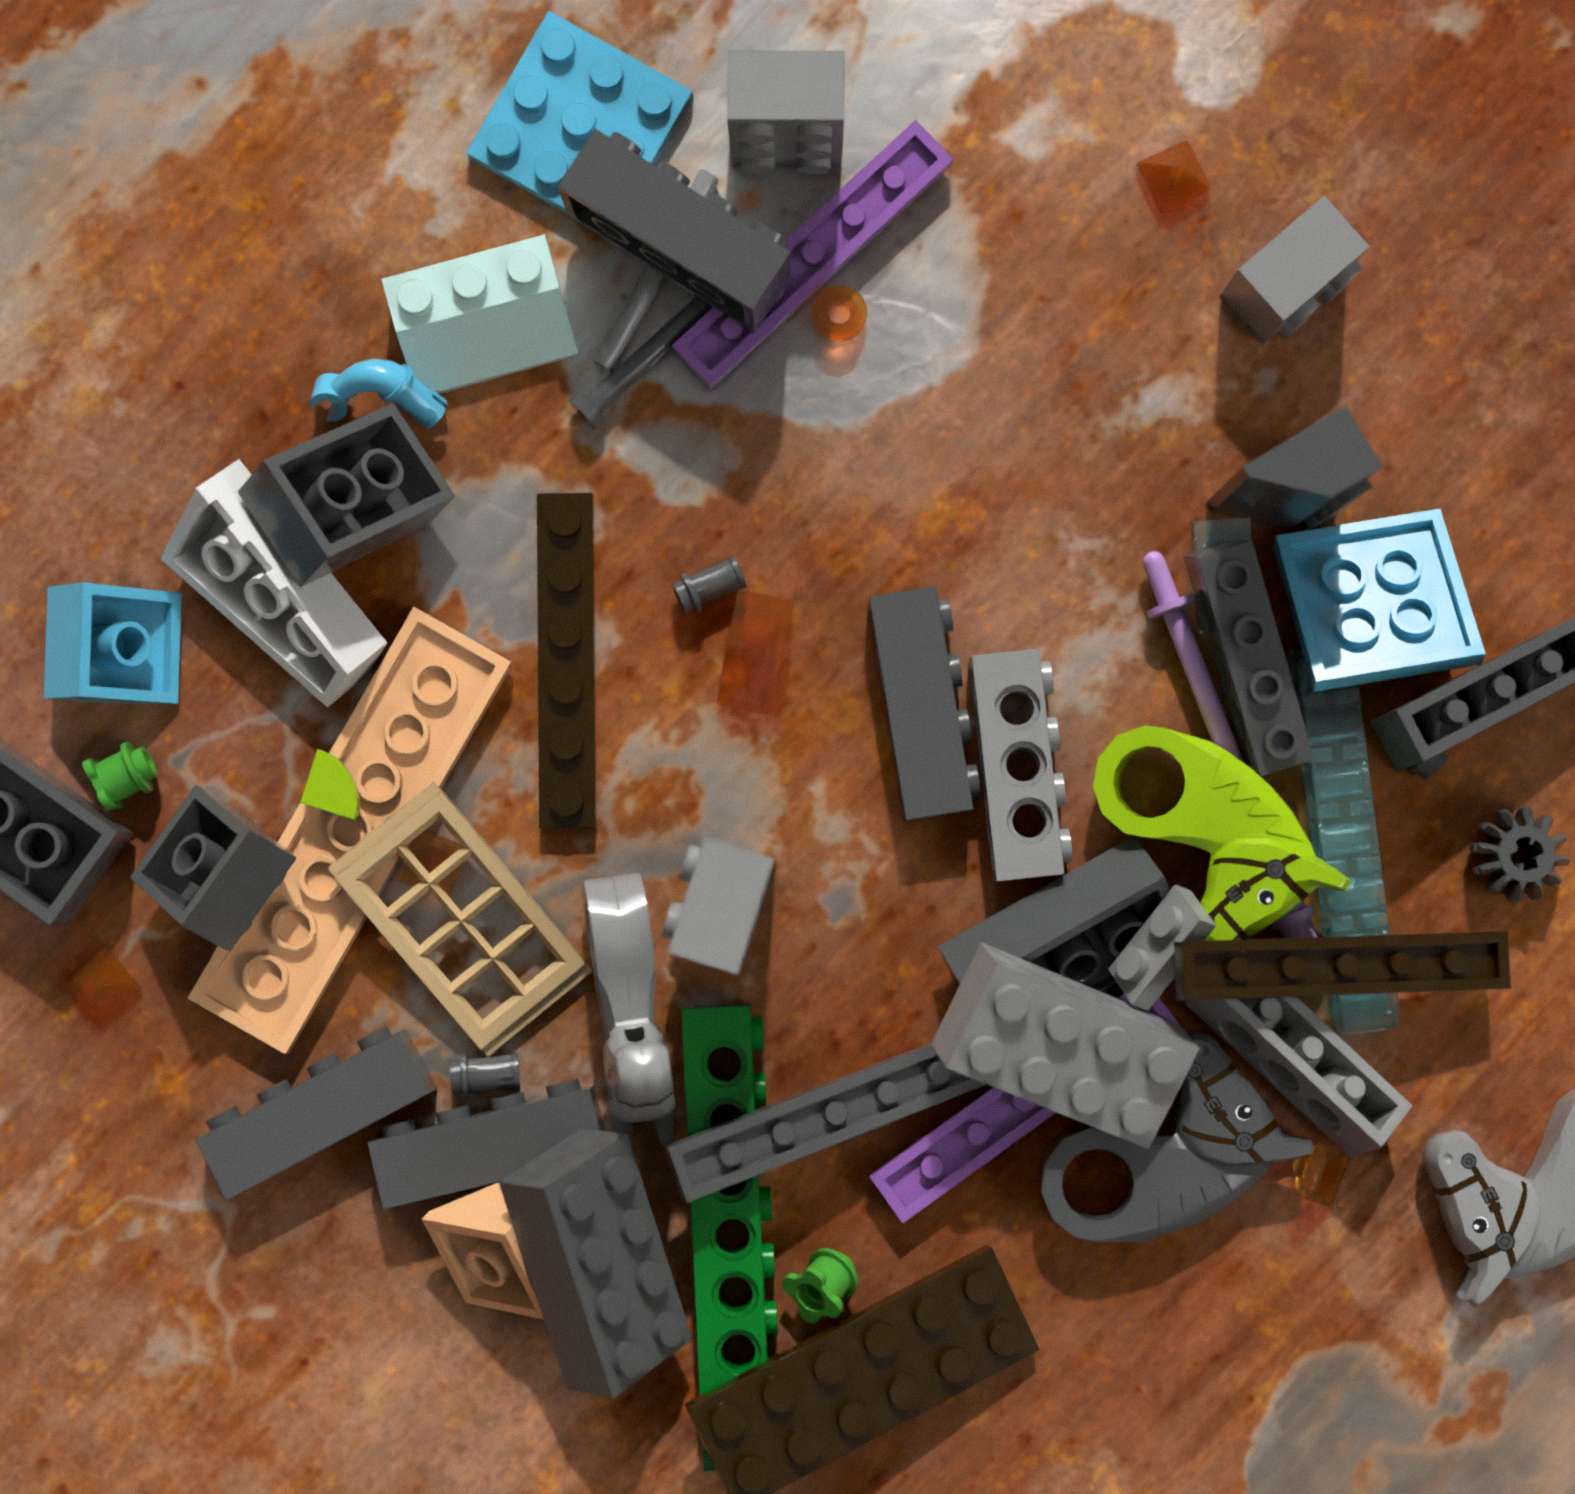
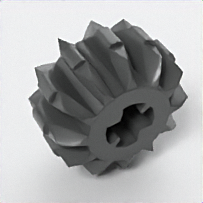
[1469,806,1570,902]

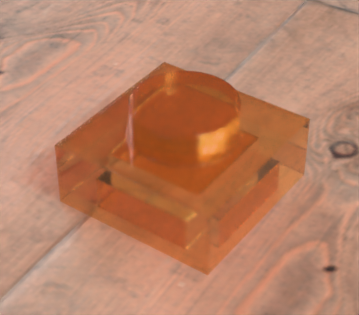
[396,830,463,897]

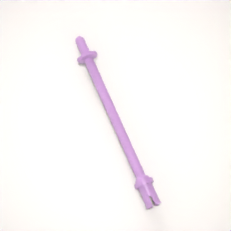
[1143,551,1318,938]

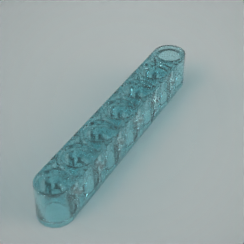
[1290,648,1400,1035]

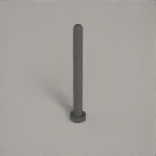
[568,297,713,430]

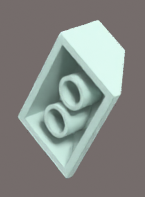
[381,234,579,394]

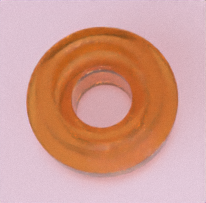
[812,285,867,342]

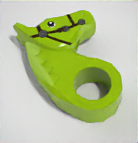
[1092,725,1352,941]

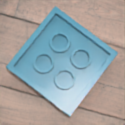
[466,11,693,214]
[1273,509,1486,692]

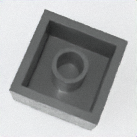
[130,785,297,952]

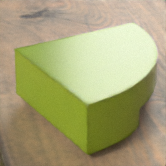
[300,749,360,820]

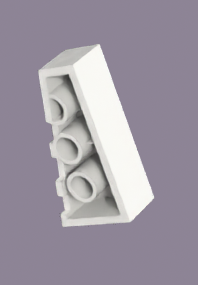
[160,459,387,708]

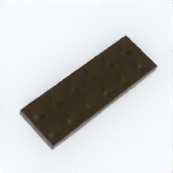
[685,1245,1040,1494]

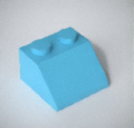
[44,582,182,704]

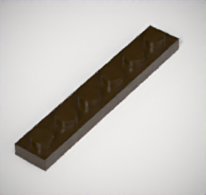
[537,493,597,829]
[1174,931,1511,1001]

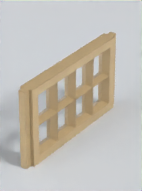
[328,781,592,1057]

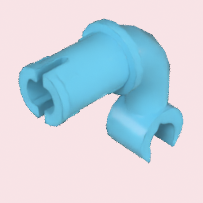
[309,358,447,429]

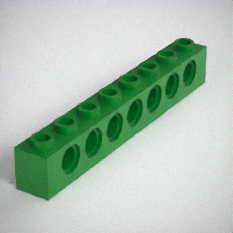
[681,1004,778,1471]

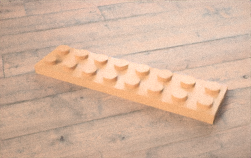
[188,607,513,1054]

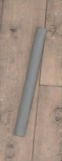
[593,169,719,373]

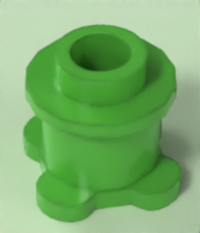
[82,741,158,811]
[782,1248,859,1324]

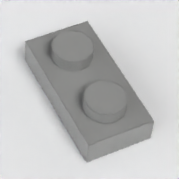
[1108,884,1216,1011]

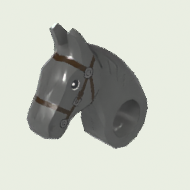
[1037,1031,1314,1242]

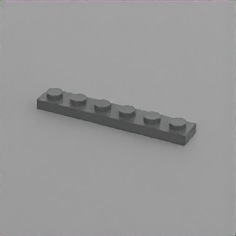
[663,1042,987,1203]

